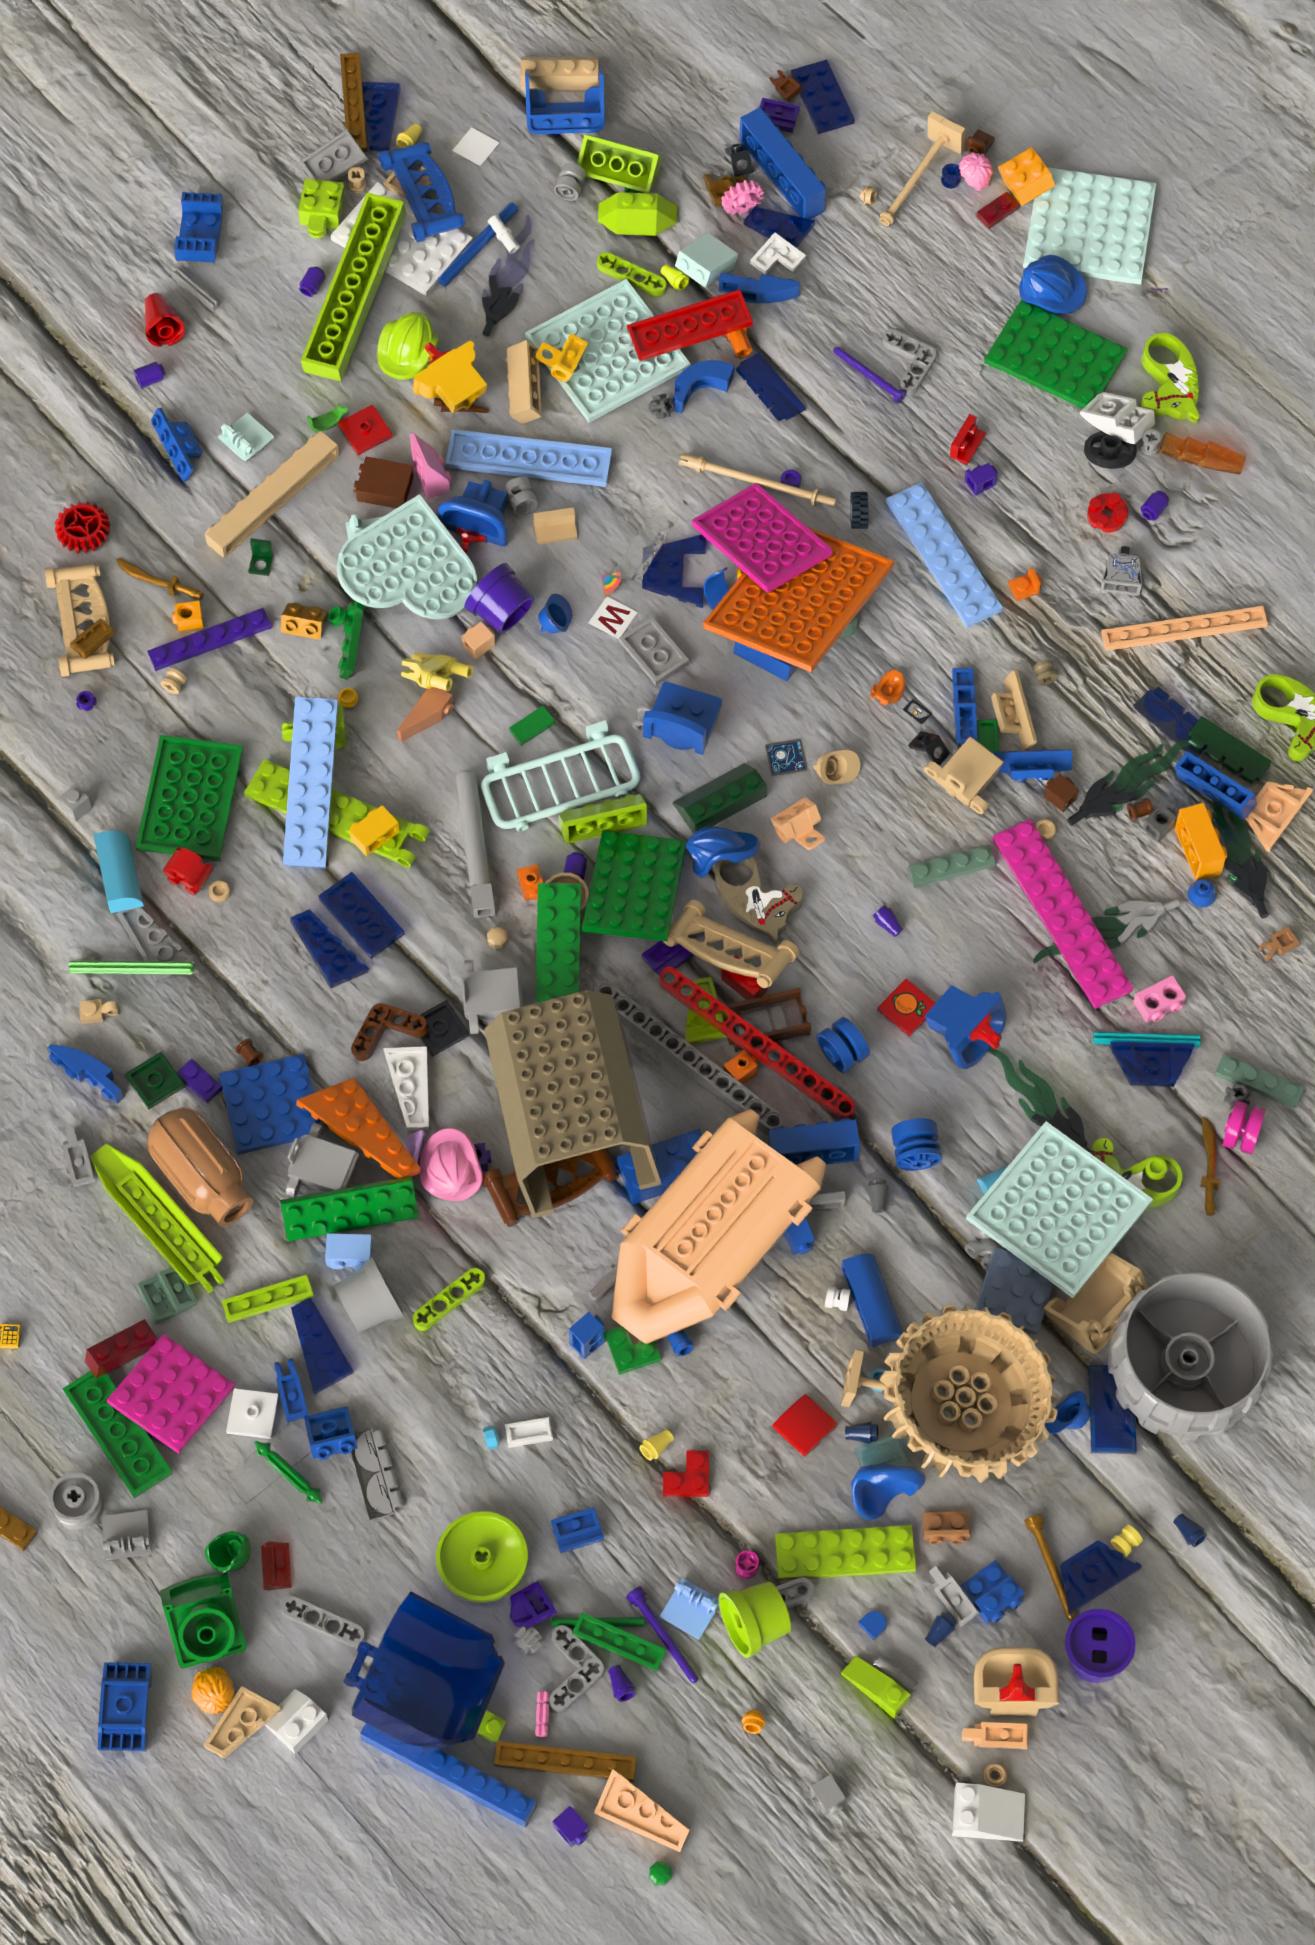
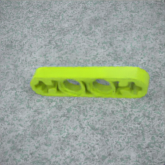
[597,252,666,297]
[413,1268,485,1331]

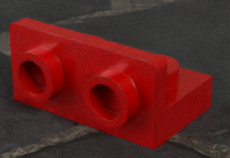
[950,414,985,465]

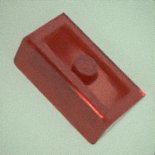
[261,1541,292,1590]

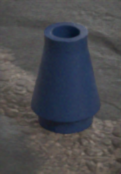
[845,1421,878,1444]
[1173,1513,1207,1547]
[925,1612,957,1647]

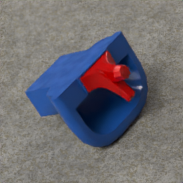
[437,480,508,553]
[925,985,1007,1069]

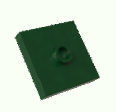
[125,1051,185,1110]

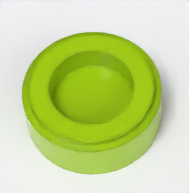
[1145,1157,1168,1180]

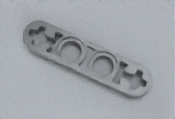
[282,1596,365,1647]

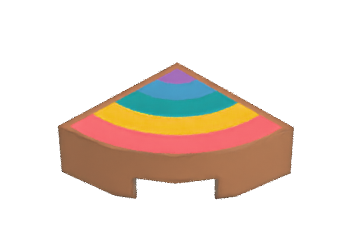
[601,573,622,597]

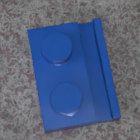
[551,1507,604,1554]

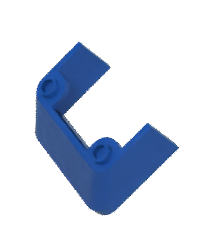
[525,67,605,134]

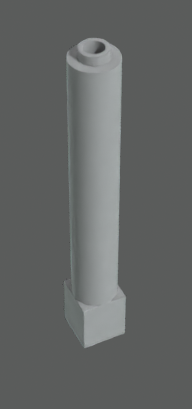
[455,770,495,918]

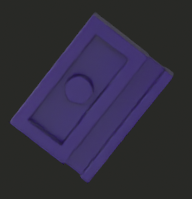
[760,98,800,133]
[641,941,694,978]

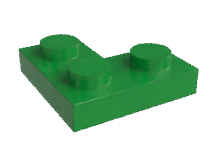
[604,1326,661,1375]

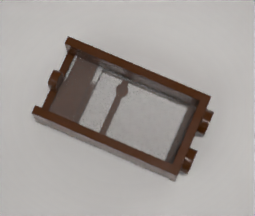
[722,988,811,1052]

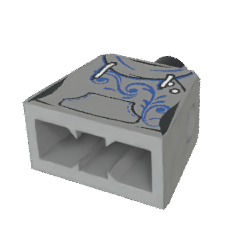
[1100,546,1142,596]

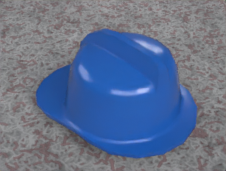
[538,593,573,634]
[1044,1391,1093,1434]

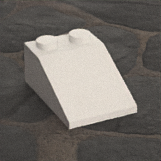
[952,1783,1025,1842]

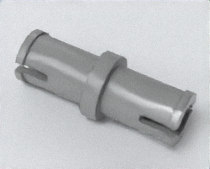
[873,1655,918,1694]

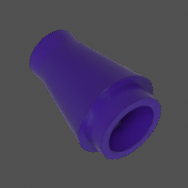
[873,905,903,937]
[608,1665,635,1702]

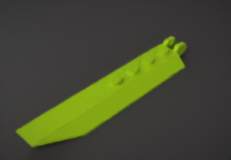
[89,1143,225,1293]

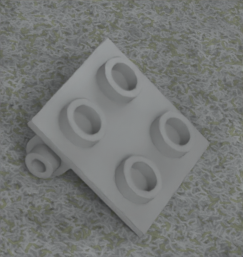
[102,1510,151,1560]

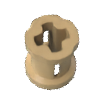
[348,167,366,193]

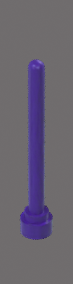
[626,1586,698,1683]

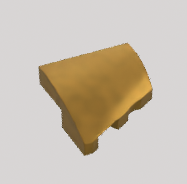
[704,174,750,206]

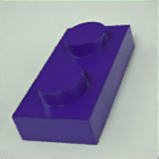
[176,1059,223,1103]

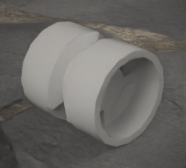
[554,163,586,201]
[505,477,538,515]

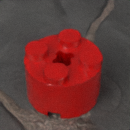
[163,847,213,896]

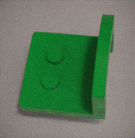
[160,1572,247,1669]

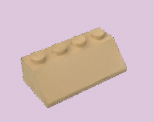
[521,56,599,90]

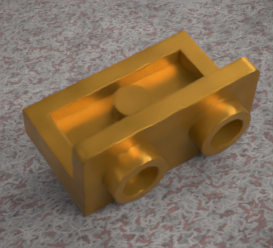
[281,603,328,640]

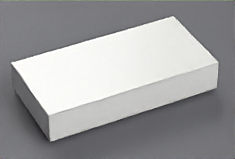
[505,1417,553,1448]

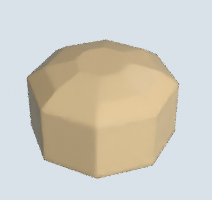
[487,927,508,949]

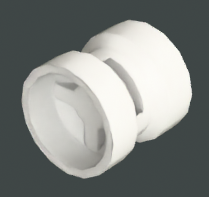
[825,1286,851,1311]

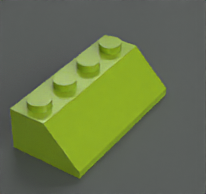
[577,134,663,193]
[558,794,647,845]

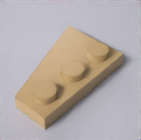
[203,1686,281,1759]

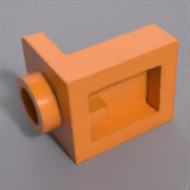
[1008,567,1042,601]

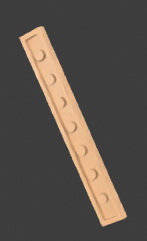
[1101,606,1268,651]

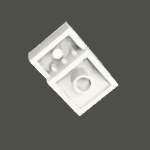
[1080,392,1155,444]

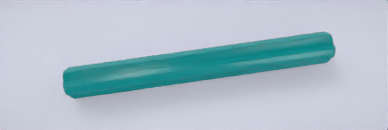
[1093,1031,1201,1047]

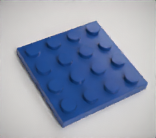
[219,1054,323,1155]

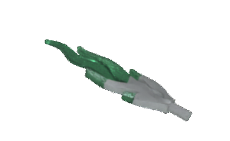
[1033,898,1180,963]

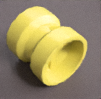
[1111,1525,1143,1557]

